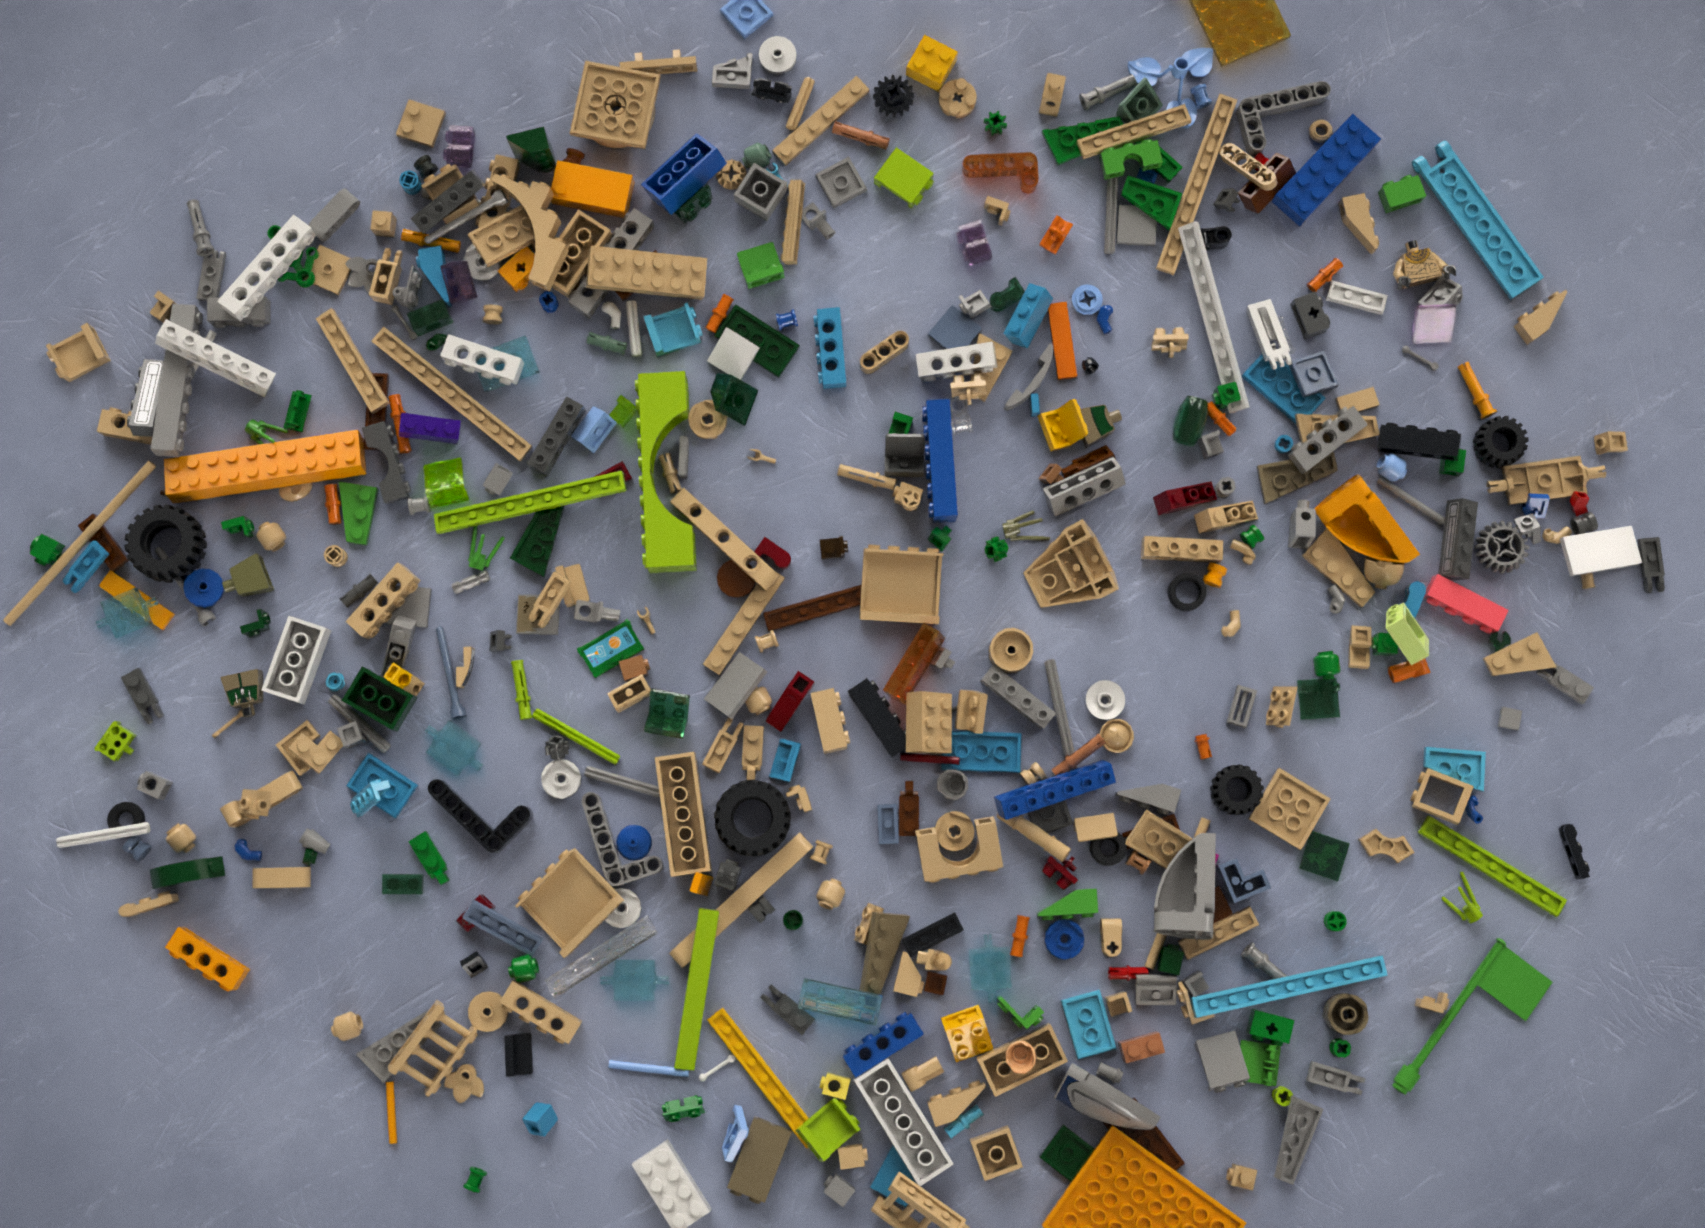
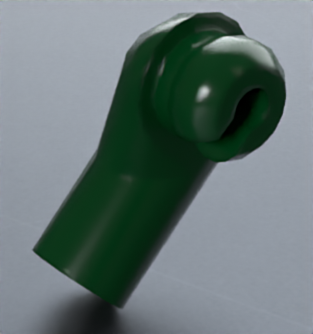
[426,333,448,351]

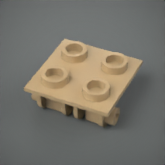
[1266,686,1298,728]

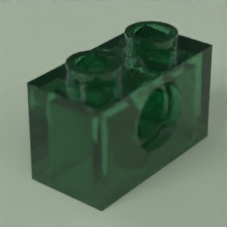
[406,299,454,337]

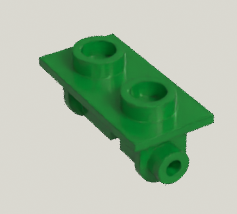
[283,390,312,433]
[662,1095,705,1122]

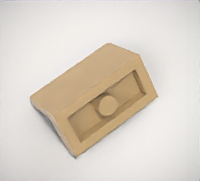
[555,564,590,607]
[1073,813,1118,842]

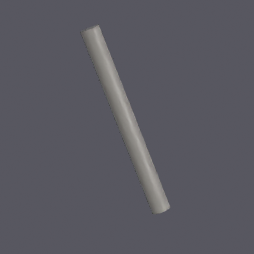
[1377,476,1445,525]

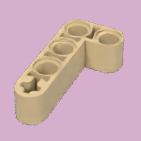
[220,771,303,828]

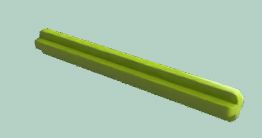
[532,709,620,765]

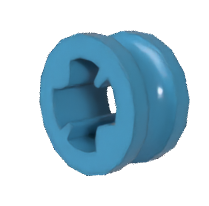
[1274,435,1293,454]

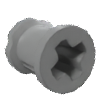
[1215,477,1235,498]
[408,495,431,515]

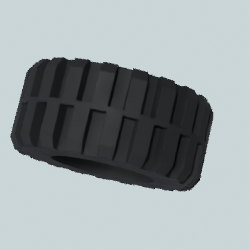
[124,504,207,583]
[714,780,791,857]

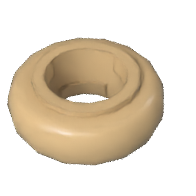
[1309,120,1333,143]

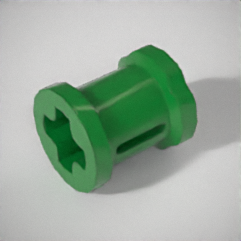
[1329,1038,1351,1058]
[463,1166,487,1193]

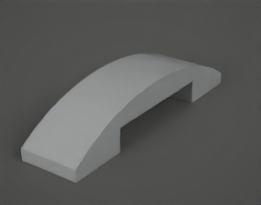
[1004,343,1053,411]

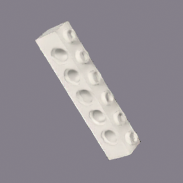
[217,215,316,322]
[155,319,276,397]

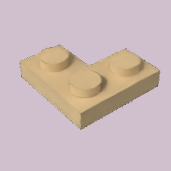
[276,720,321,776]
[288,731,343,774]

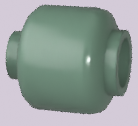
[742,142,772,168]

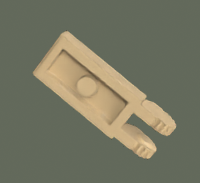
[529,572,572,628]
[702,717,744,774]
[118,891,179,917]

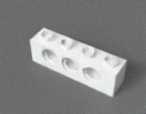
[440,334,525,385]
[916,342,998,382]

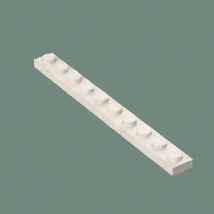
[1178,221,1250,413]

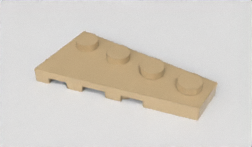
[1295,414,1379,451]

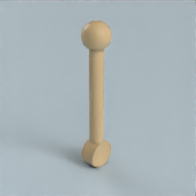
[212,709,243,738]

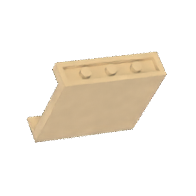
[859,545,944,624]
[515,848,624,958]

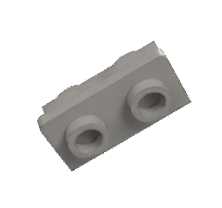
[1418,275,1463,323]

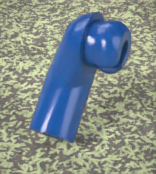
[1097,305,1113,335]
[1465,796,1483,824]
[234,839,262,861]

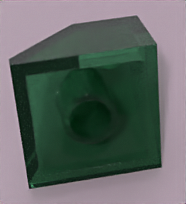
[710,373,758,426]

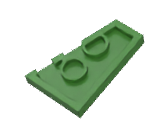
[339,481,378,546]

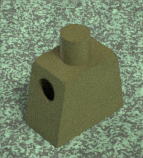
[222,553,274,597]

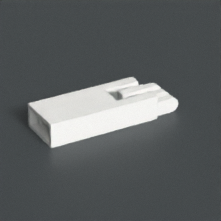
[1246,299,1292,370]

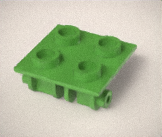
[1240,1040,1281,1086]

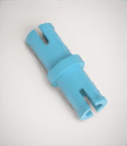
[944,1104,984,1139]

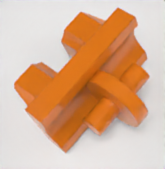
[1039,215,1073,255]

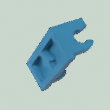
[769,739,801,783]

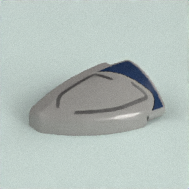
[1054,1063,1161,1130]

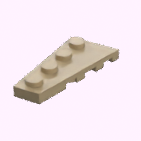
[1302,528,1375,608]

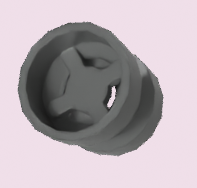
[1570,512,1598,535]
[748,895,775,923]

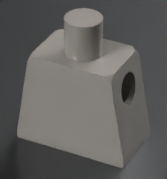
[1288,500,1316,549]

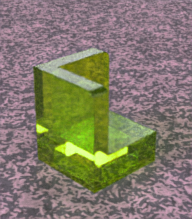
[609,395,637,428]

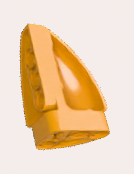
[1314,474,1420,563]

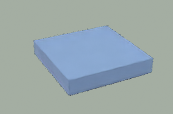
[720,0,773,39]

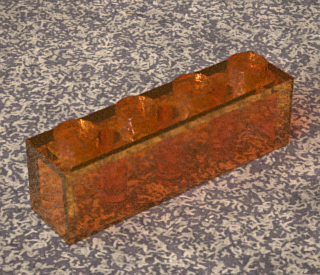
[883,623,945,705]

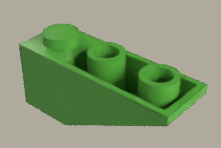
[1036,889,1098,920]

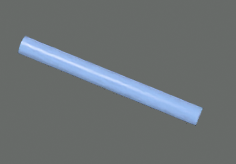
[608,1060,689,1077]

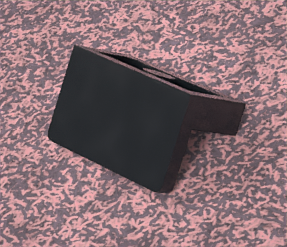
[504,1033,533,1077]

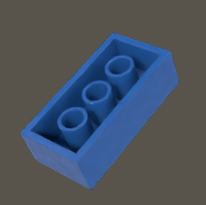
[641,133,727,215]

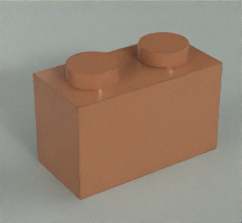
[1118,1031,1165,1063]

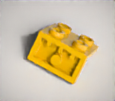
[941,1005,993,1062]

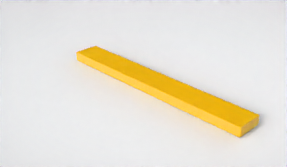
[707,1007,809,1149]

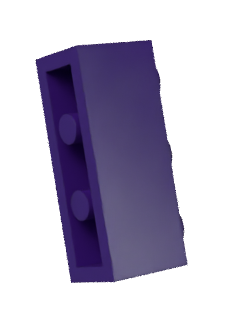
[399,412,461,444]

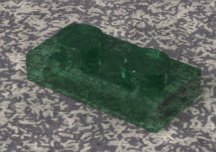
[382,874,424,894]

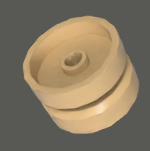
[988,628,1033,674]

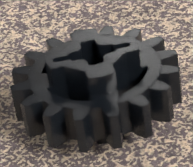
[873,75,914,118]

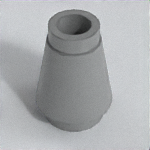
[299,828,331,854]

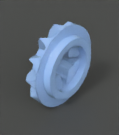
[1072,284,1103,315]

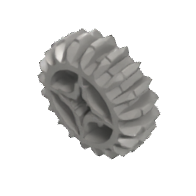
[1474,521,1530,574]

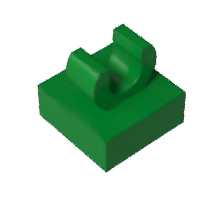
[927,526,952,552]

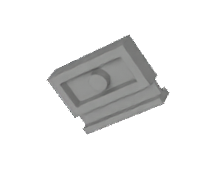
[1135,975,1177,1005]

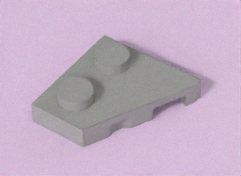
[712,53,753,89]

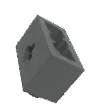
[1290,292,1330,340]

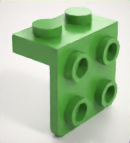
[997,995,1044,1029]

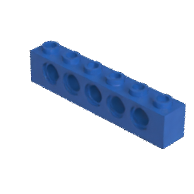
[994,760,1116,820]

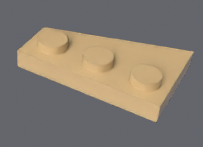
[970,333,1013,402]

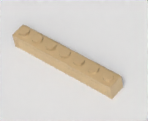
[781,180,805,265]

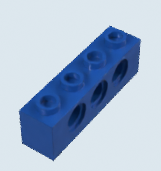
[843,1011,924,1078]

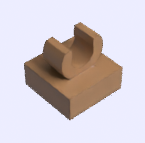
[1039,464,1064,484]

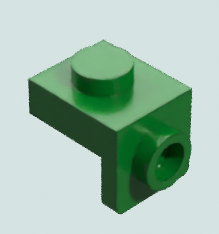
[1212,382,1241,410]

